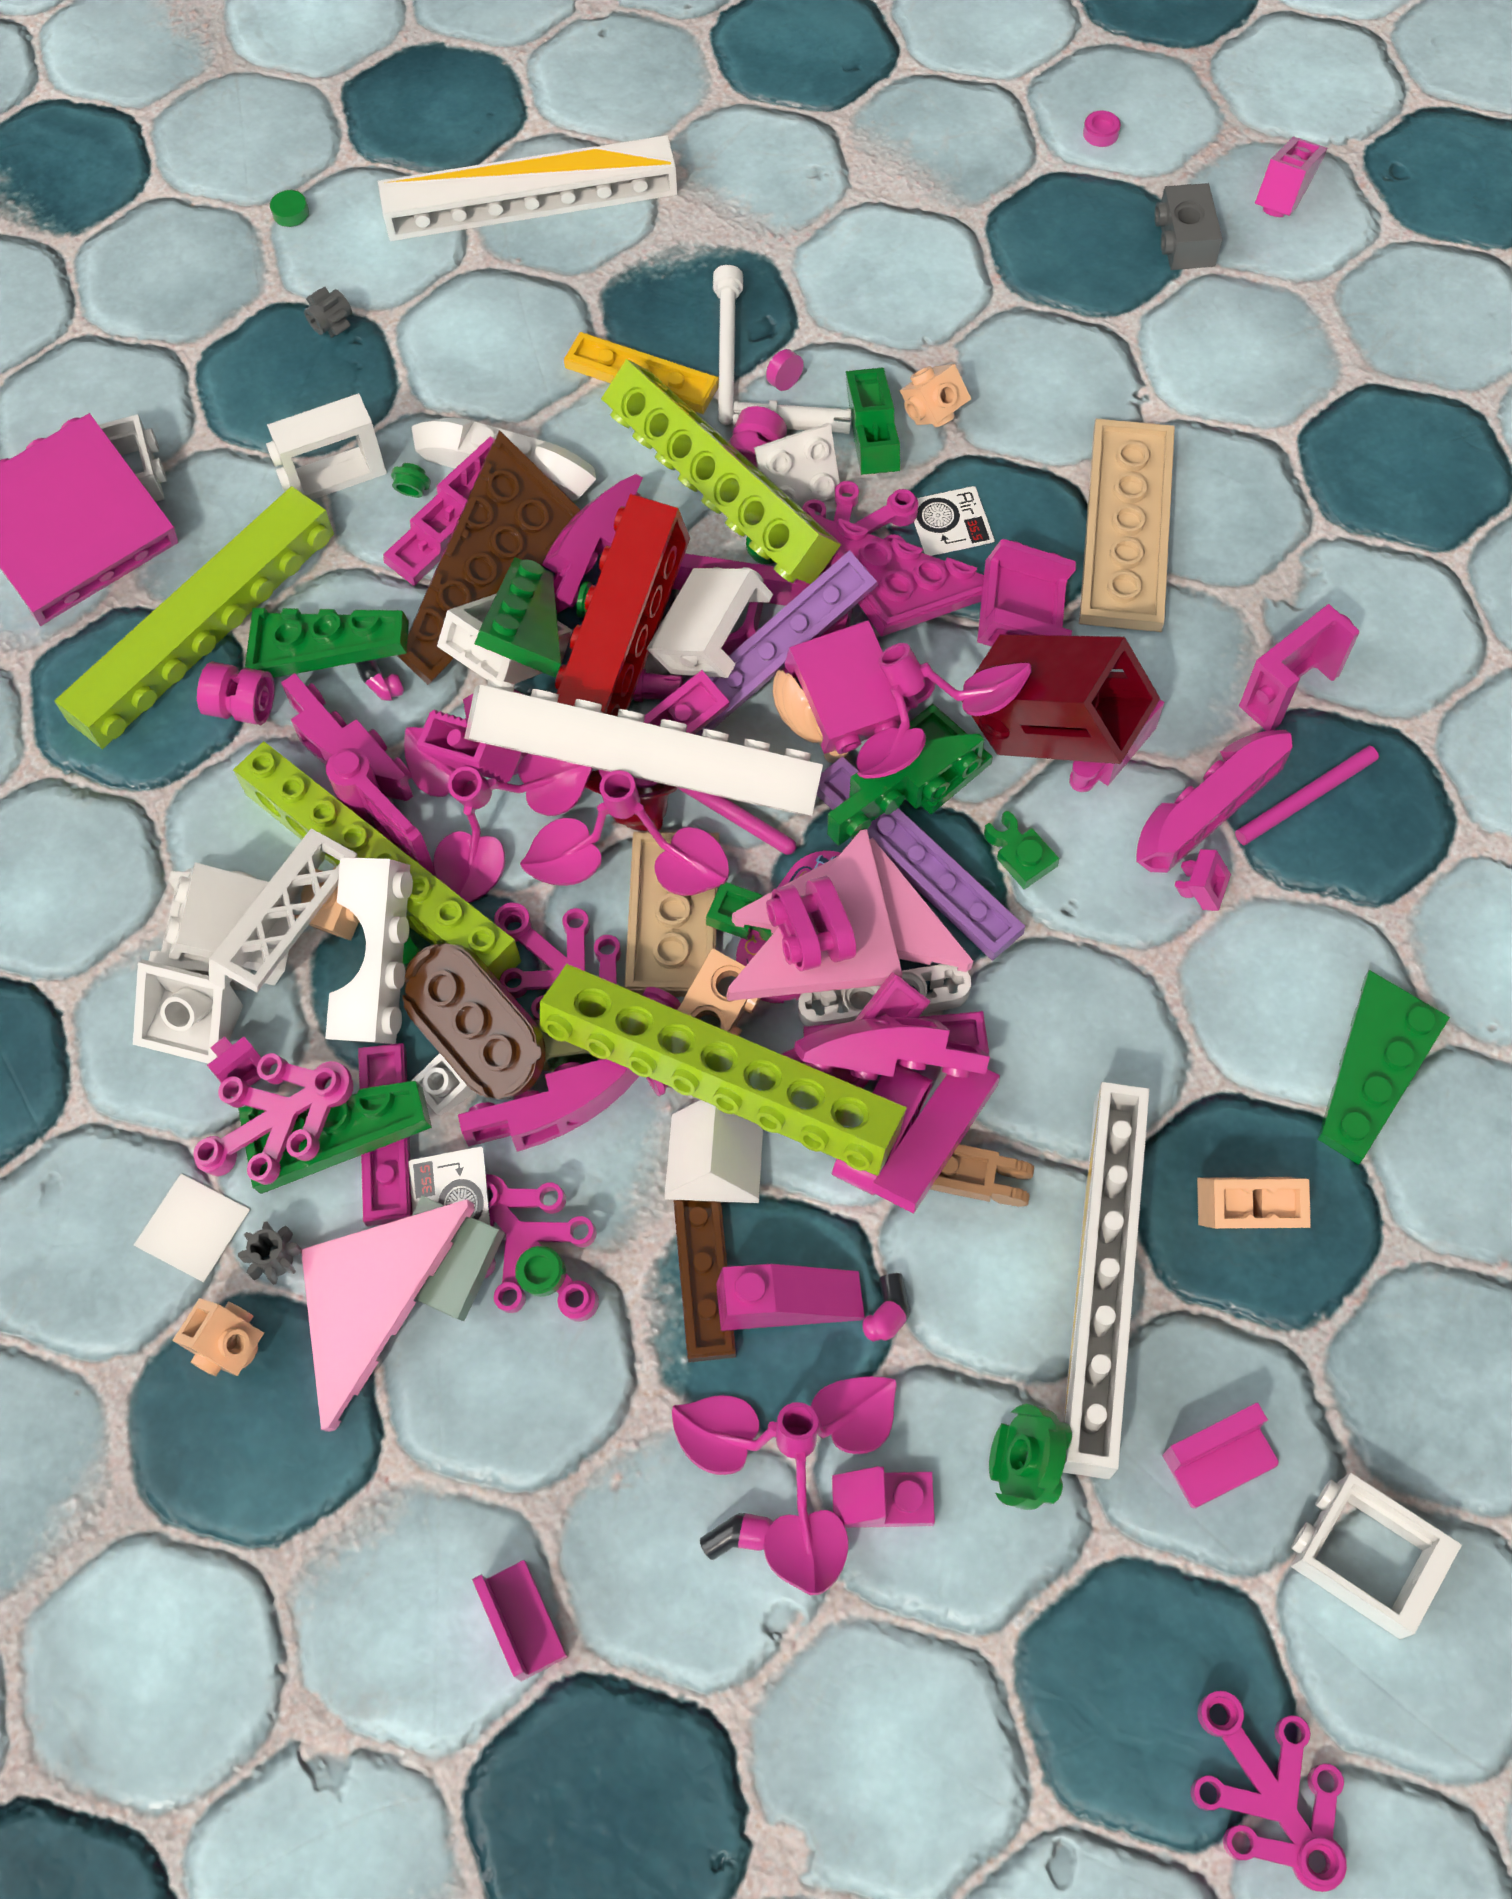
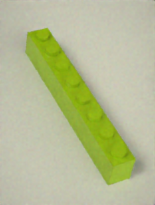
[54,486,334,750]

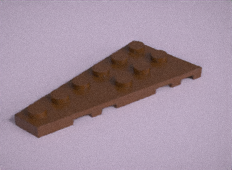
[397,430,580,685]

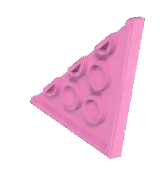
[727,829,903,1001]
[732,838,973,972]
[301,1199,475,1432]

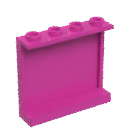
[0,413,179,626]

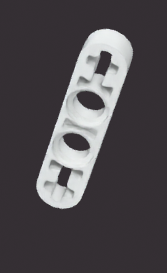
[798,964,971,1026]

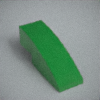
[845,367,900,475]

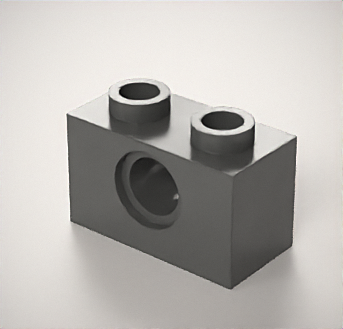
[1155,183,1222,270]

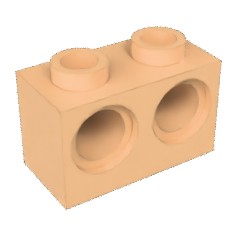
[678,948,761,1036]
[1197,1177,1310,1229]

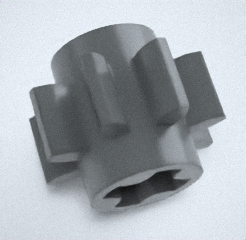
[304,286,352,337]
[238,1221,301,1285]

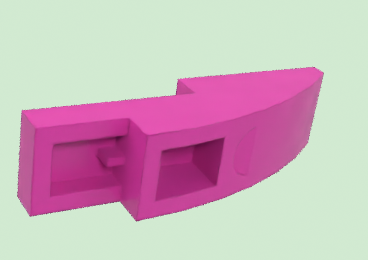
[542,474,643,614]
[281,673,413,801]
[794,1017,990,1080]
[458,1059,639,1152]

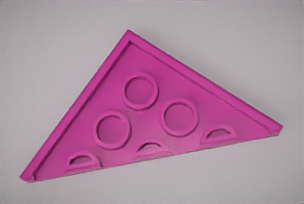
[803,507,984,637]

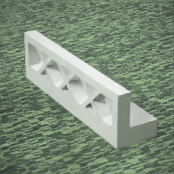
[209,828,357,992]

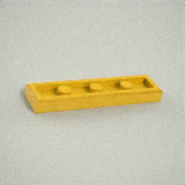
[564,332,719,414]

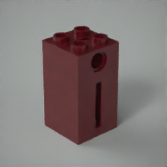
[962,634,1160,764]

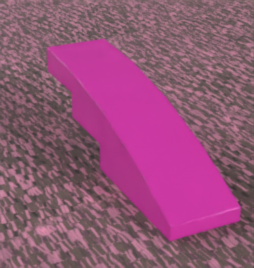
[383,436,494,586]

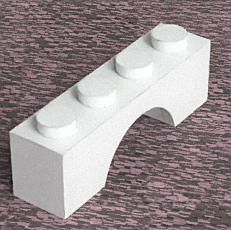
[325,857,413,1044]

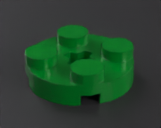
[989,1404,1072,1510]

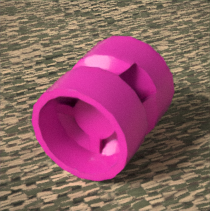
[729,406,787,468]
[197,661,275,726]

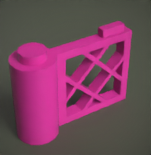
[326,748,436,876]

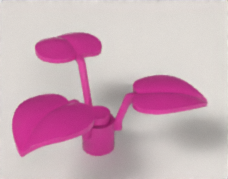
[856,643,1032,778]
[404,727,593,903]
[520,769,729,896]
[672,1377,896,1595]

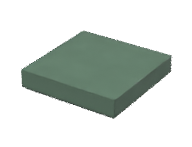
[412,1195,505,1321]

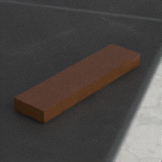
[673,1200,736,1363]

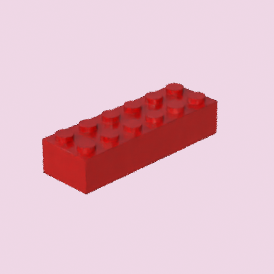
[555,494,690,716]

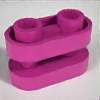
[766,876,856,971]

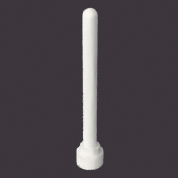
[713,265,743,425]

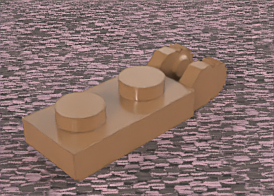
[930,1144,1035,1207]

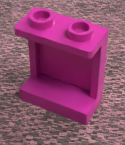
[977,539,1076,647]
[1239,604,1359,731]
[785,620,909,754]

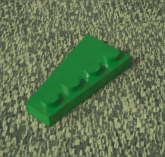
[474,557,561,678]
[245,608,409,678]
[1317,970,1450,1165]
[238,1081,432,1194]

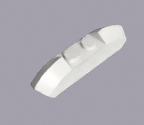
[411,418,596,501]

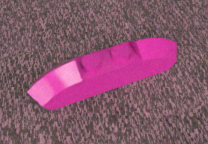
[1136,730,1292,873]

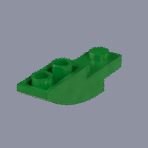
[827,734,984,846]

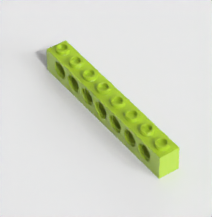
[601,359,841,584]
[233,741,521,981]
[539,964,907,1176]

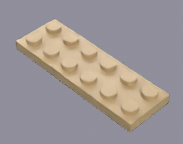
[1079,419,1175,632]

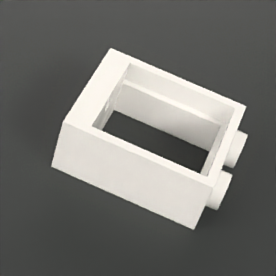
[266,394,387,500]
[99,414,167,502]
[437,594,572,684]
[1290,1473,1462,1639]

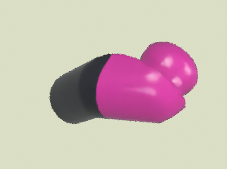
[355,659,404,701]
[862,1273,909,1342]
[700,1513,773,1560]

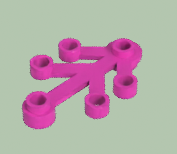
[802,481,918,573]
[494,903,621,1020]
[193,1053,353,1185]
[485,1174,599,1322]
[1190,1691,1347,1892]

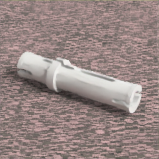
[733,400,851,434]

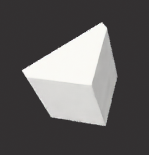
[133,959,243,1064]
[665,1100,763,1203]

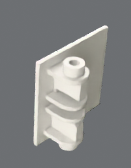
[754,423,840,508]

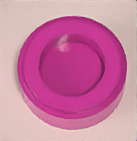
[1083,110,1121,147]
[766,349,804,391]

